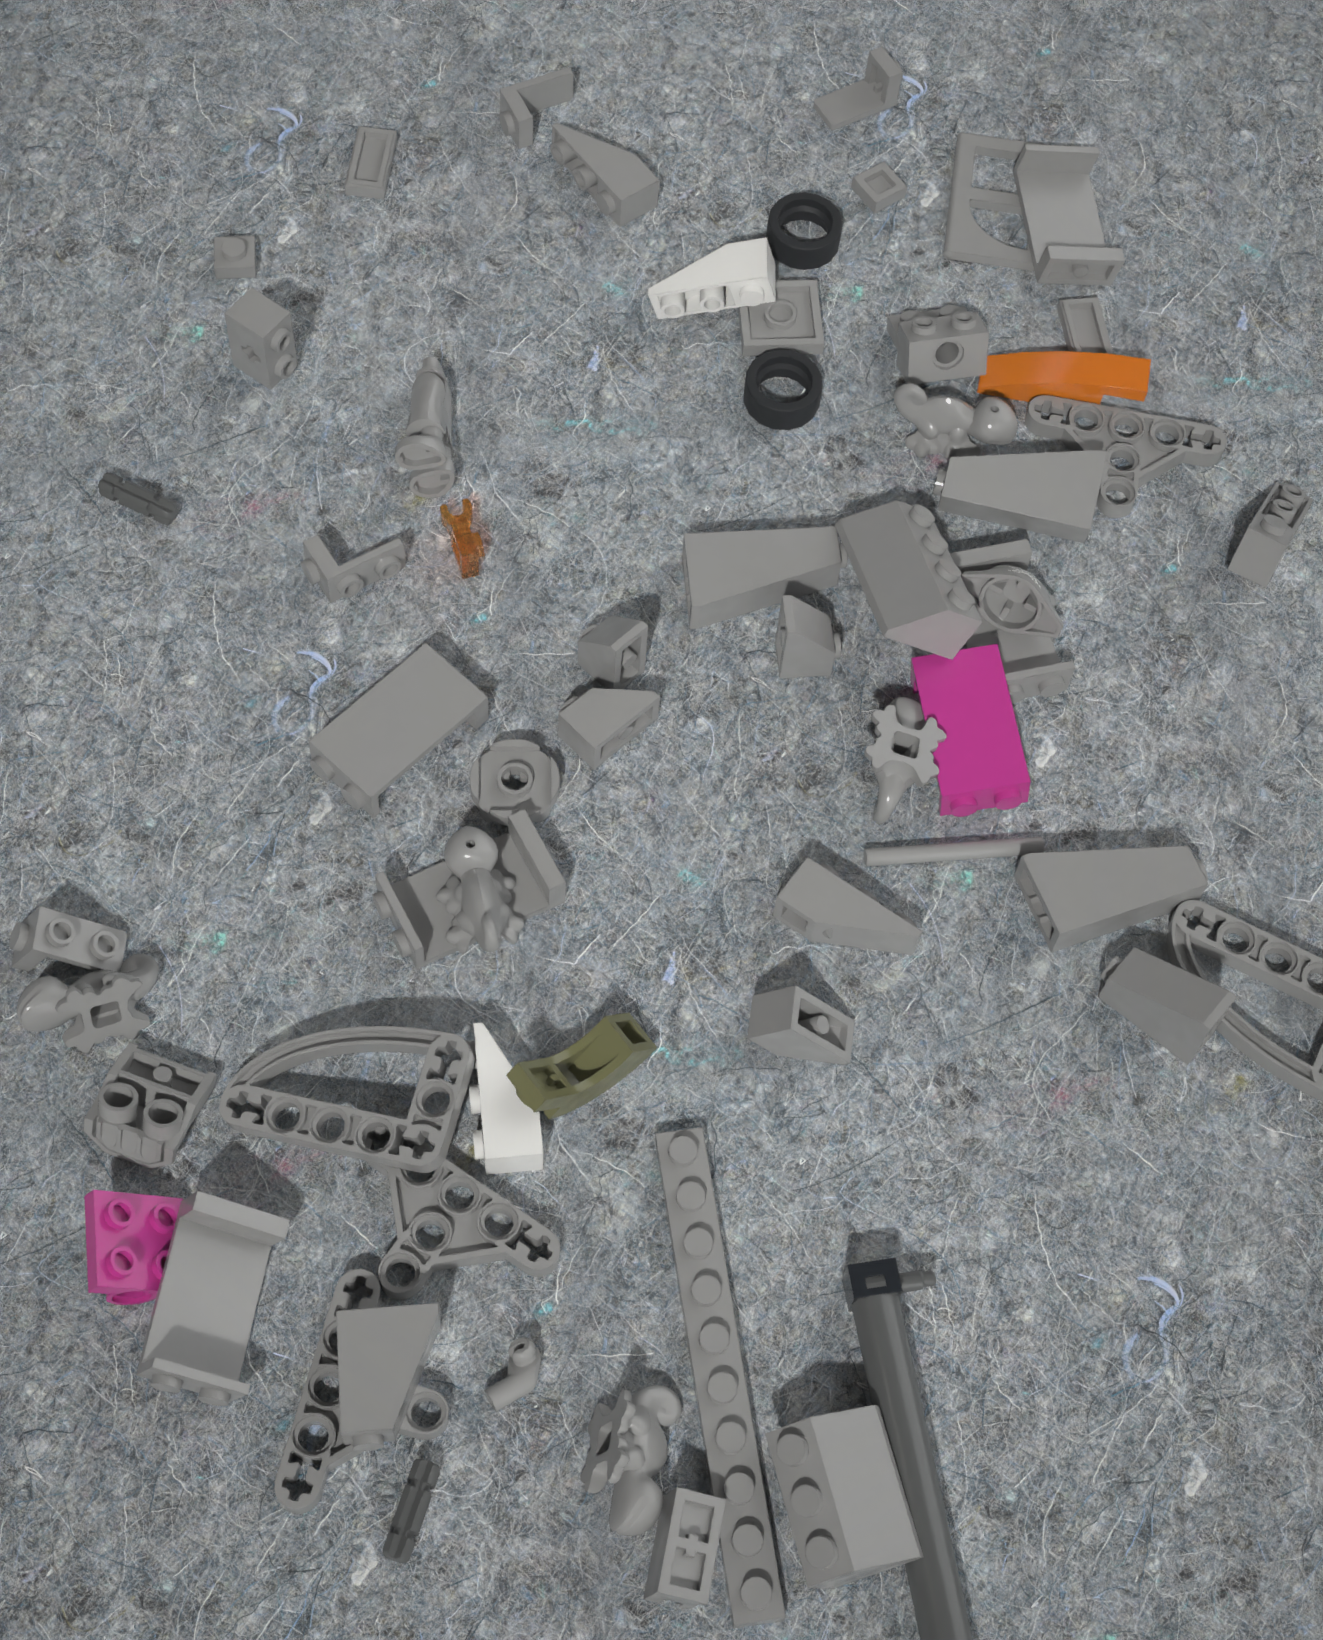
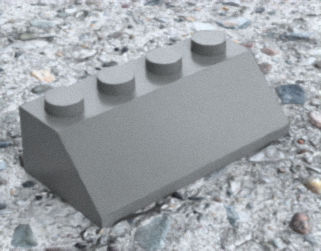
[835,500,982,660]

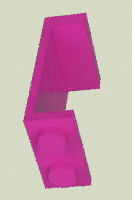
[910,644,1031,817]

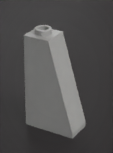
[933,450,1108,543]
[682,526,847,629]
[1014,846,1208,953]

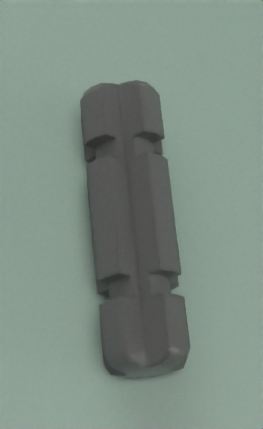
[98,472,179,525]
[383,1459,440,1563]

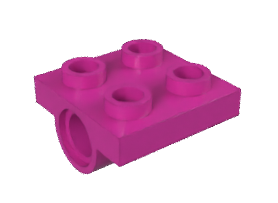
[84,1189,183,1305]

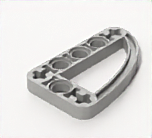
[1166,900,1323,1101]
[219,1026,475,1173]

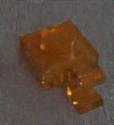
[440,498,485,579]

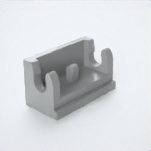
[643,1487,726,1608]

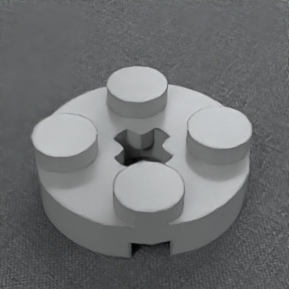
[470,739,560,826]

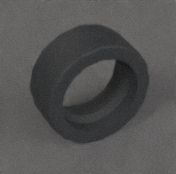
[766,192,843,270]
[744,349,822,430]

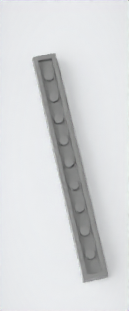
[655,1127,786,1629]

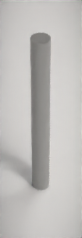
[864,837,1044,866]

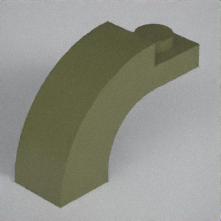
[506,1012,657,1119]

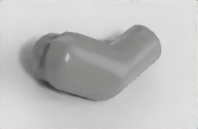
[484,1338,541,1412]

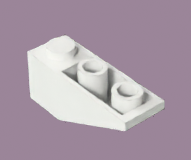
[648,237,776,319]
[466,1023,543,1175]

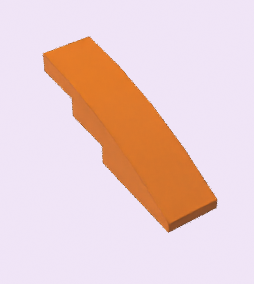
[977,351,1151,404]

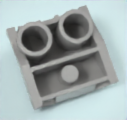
[83,1042,217,1169]

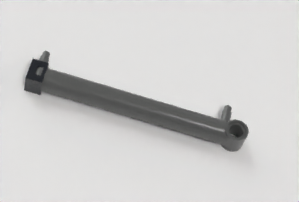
[842,1257,973,1640]

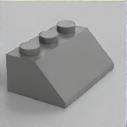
[765,1405,924,1590]

